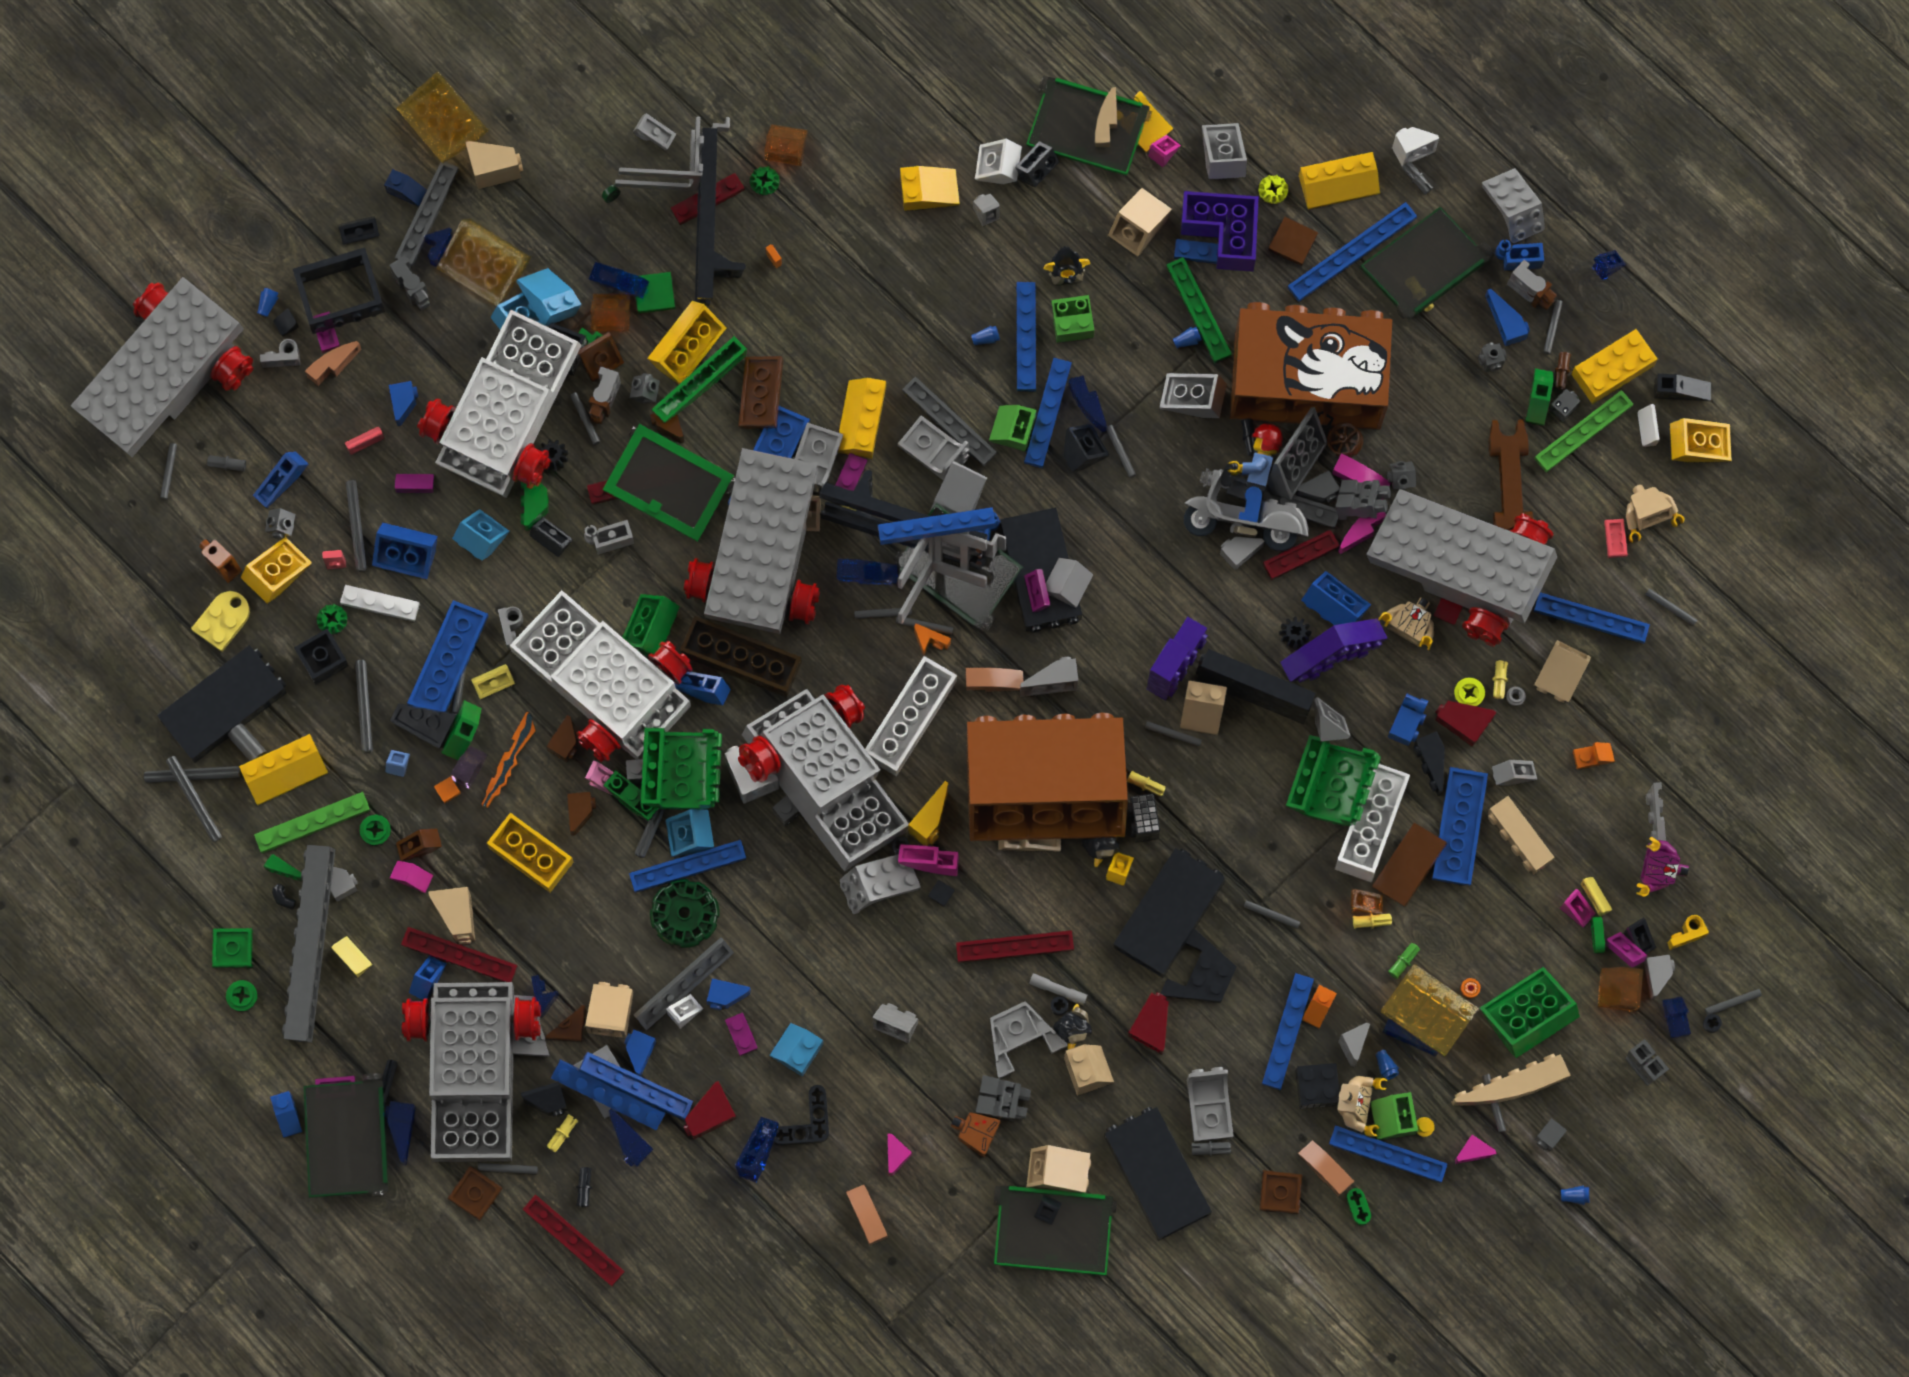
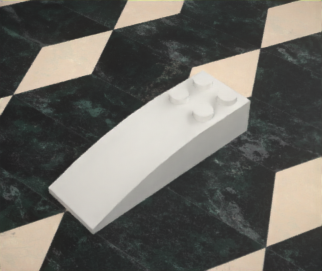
[1335,764,1410,882]

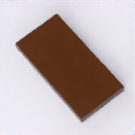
[738,356,783,429]
[1372,823,1447,907]

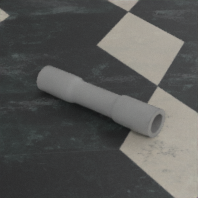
[1029,973,1087,1005]

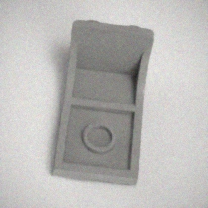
[1482,168,1545,243]
[898,416,969,480]
[795,423,843,493]
[840,854,921,914]
[1187,1067,1234,1142]

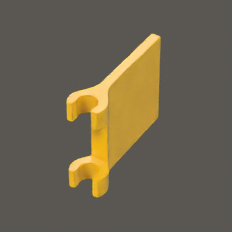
[1117,91,1173,153]

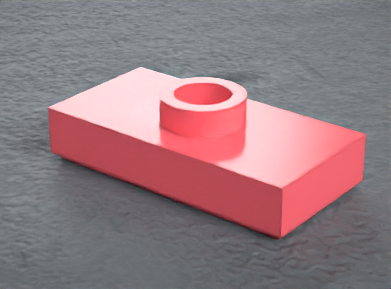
[1604,519,1628,558]
[322,550,346,569]

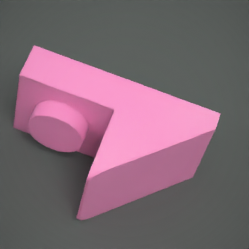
[585,761,614,795]

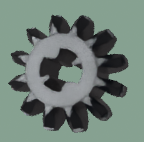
[538,439,569,472]
[1279,616,1312,650]

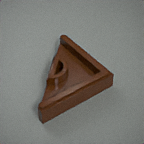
[545,1005,585,1042]

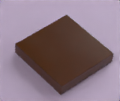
[1268,217,1318,266]
[578,332,624,382]
[447,1166,503,1221]
[1259,1170,1302,1214]

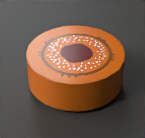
[1460,978,1481,999]

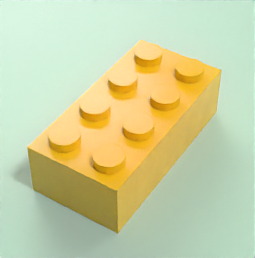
[1571,329,1658,404]
[487,813,574,893]

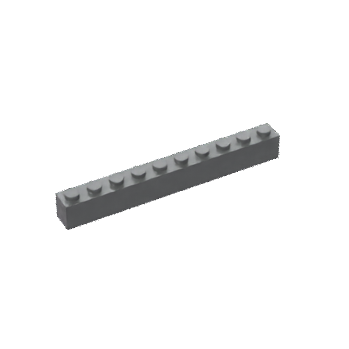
[282,845,336,1043]

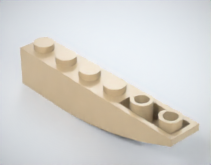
[1452,1054,1571,1106]

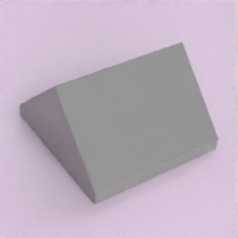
[1046,558,1093,608]
[1314,697,1350,741]
[1338,1023,1370,1067]

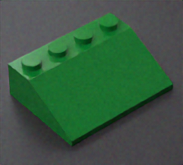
[1480,967,1580,1058]

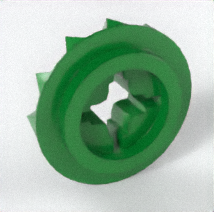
[750,166,780,195]
[316,604,347,634]
[360,815,391,846]
[226,980,257,1012]

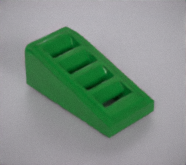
[263,854,302,881]

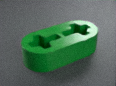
[1591,917,1605,953]
[1346,1188,1371,1226]

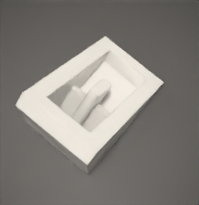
[666,994,703,1029]

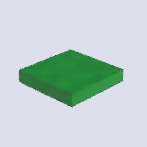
[633,272,675,314]
[212,928,253,968]

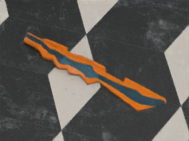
[482,712,536,808]

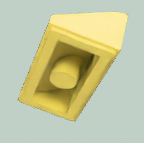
[471,664,515,699]
[1581,877,1612,917]
[331,936,373,977]

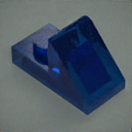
[424,228,454,267]
[1592,250,1626,280]
[531,975,559,1018]
[1662,997,1691,1038]

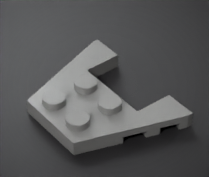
[990,1001,1068,1079]

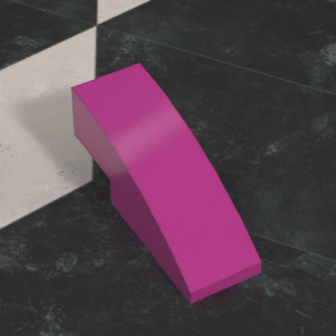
[1332,453,1391,500]
[1339,512,1386,554]
[898,844,959,876]

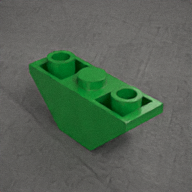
[1525,368,1553,426]
[521,482,549,531]
[442,700,482,761]
[603,770,659,821]

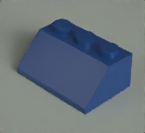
[372,523,438,579]
[1301,571,1371,625]

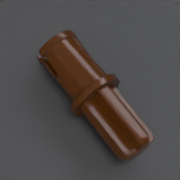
[1554,352,1571,390]

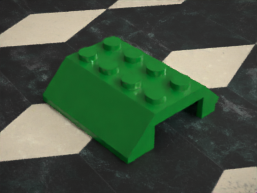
[641,728,722,810]
[1286,735,1381,826]

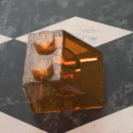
[764,124,808,166]
[591,294,631,332]
[1598,967,1643,1012]

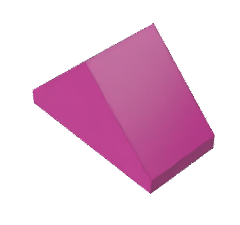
[1148,135,1181,167]
[390,861,433,893]
[1560,889,1596,928]
[888,1134,912,1176]
[1455,1135,1496,1164]

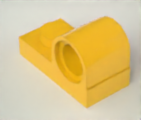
[1667,915,1709,950]

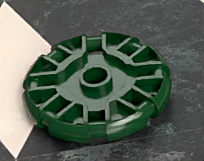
[649,879,720,948]

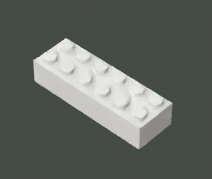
[865,656,957,776]

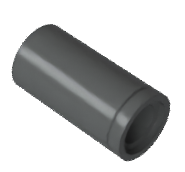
[228,723,267,761]

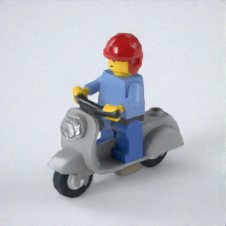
[1184,424,1308,551]

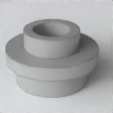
[1506,687,1526,706]

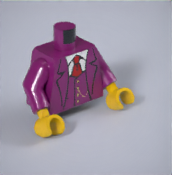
[1636,837,1689,897]

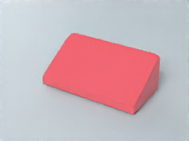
[345,427,384,455]

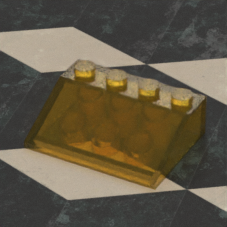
[396,71,489,163]
[436,218,531,306]
[1380,964,1479,1057]

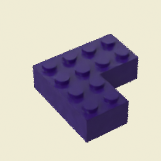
[1181,191,1259,272]
[1146,616,1208,701]
[1280,618,1388,683]

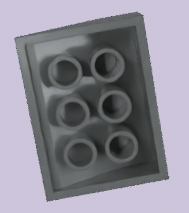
[1267,407,1327,500]

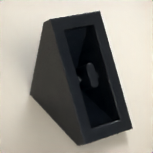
[1624,917,1656,954]

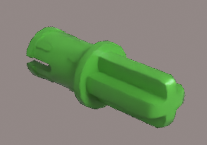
[1388,943,1420,979]

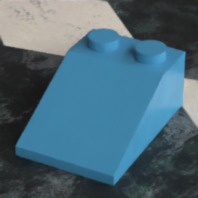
[516,268,581,326]
[490,292,542,330]

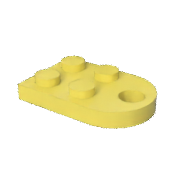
[191,591,250,652]

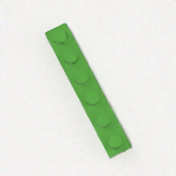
[1534,390,1633,473]
[254,792,371,853]

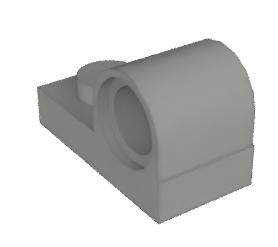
[633,113,676,150]
[260,339,300,368]
[498,607,523,650]

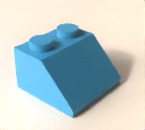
[452,509,509,561]
[666,809,714,857]
[769,1023,824,1077]

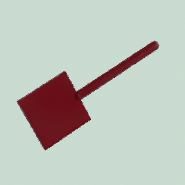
[1434,598,1463,625]

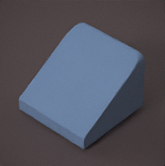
[385,750,410,777]

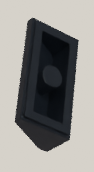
[338,216,380,245]
[529,517,573,557]

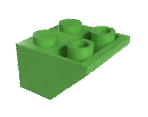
[1051,295,1095,343]
[989,405,1036,451]
[1370,1092,1418,1140]

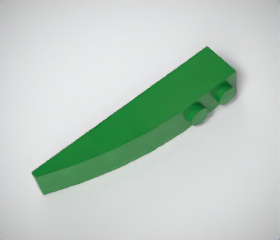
[652,336,747,423]

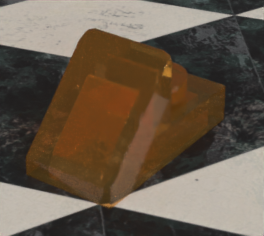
[1351,889,1383,915]

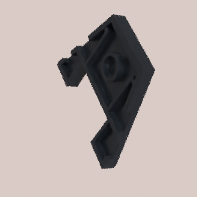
[1160,929,1237,1003]

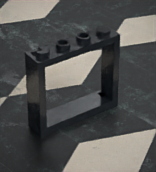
[293,247,385,334]

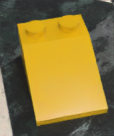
[900,166,960,211]
[1670,418,1732,462]
[241,537,312,604]
[908,781,948,846]

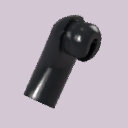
[272,884,296,910]

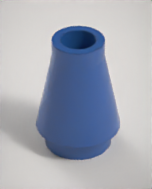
[257,288,279,317]
[971,326,1000,346]
[1173,327,1202,349]
[1375,1050,1399,1080]
[1561,1185,1590,1205]

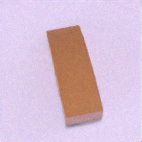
[305,341,361,386]
[966,668,1023,692]
[1298,1140,1354,1196]
[846,1185,888,1246]

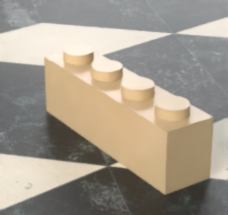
[1488,796,1555,875]

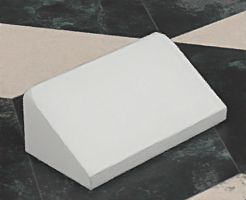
[1638,404,1660,447]

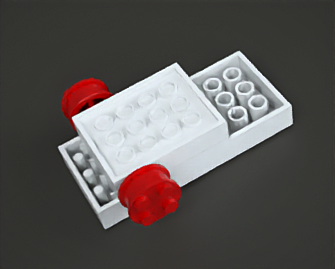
[417,310,581,498]
[510,590,693,763]

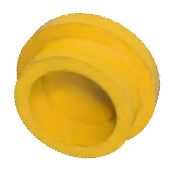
[1417,1117,1434,1137]

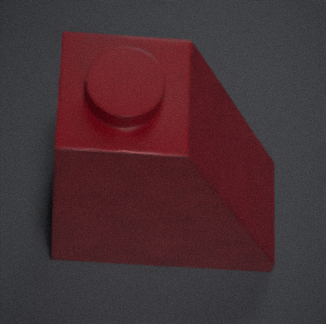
[1435,701,1497,747]
[1128,992,1169,1055]
[683,1081,736,1139]

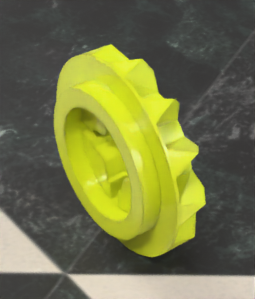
[1258,175,1288,204]
[1454,678,1485,706]

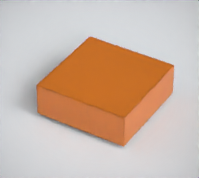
[765,244,782,268]
[434,777,461,804]

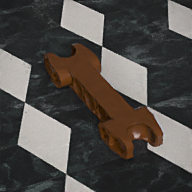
[1488,419,1533,531]

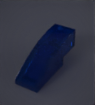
[589,262,649,299]
[1068,375,1107,432]
[836,559,898,585]

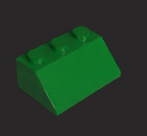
[622,594,680,657]

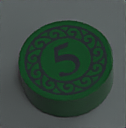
[602,185,621,203]

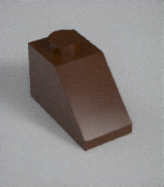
[650,407,684,443]
[546,715,578,763]
[567,792,596,836]
[396,829,442,861]

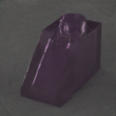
[451,746,488,789]

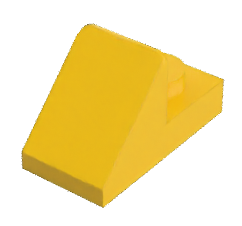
[1106,852,1134,885]

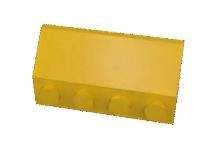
[1299,152,1380,209]
[647,301,726,384]
[838,378,886,459]
[239,734,328,806]

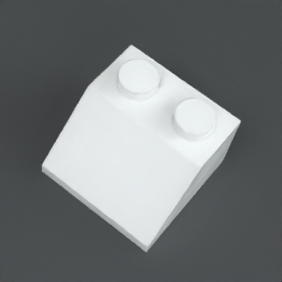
[1392,127,1439,166]
[975,139,1022,184]

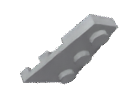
[1646,782,1666,842]
[513,995,550,1057]

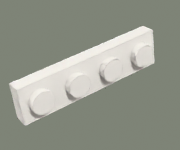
[340,585,420,622]

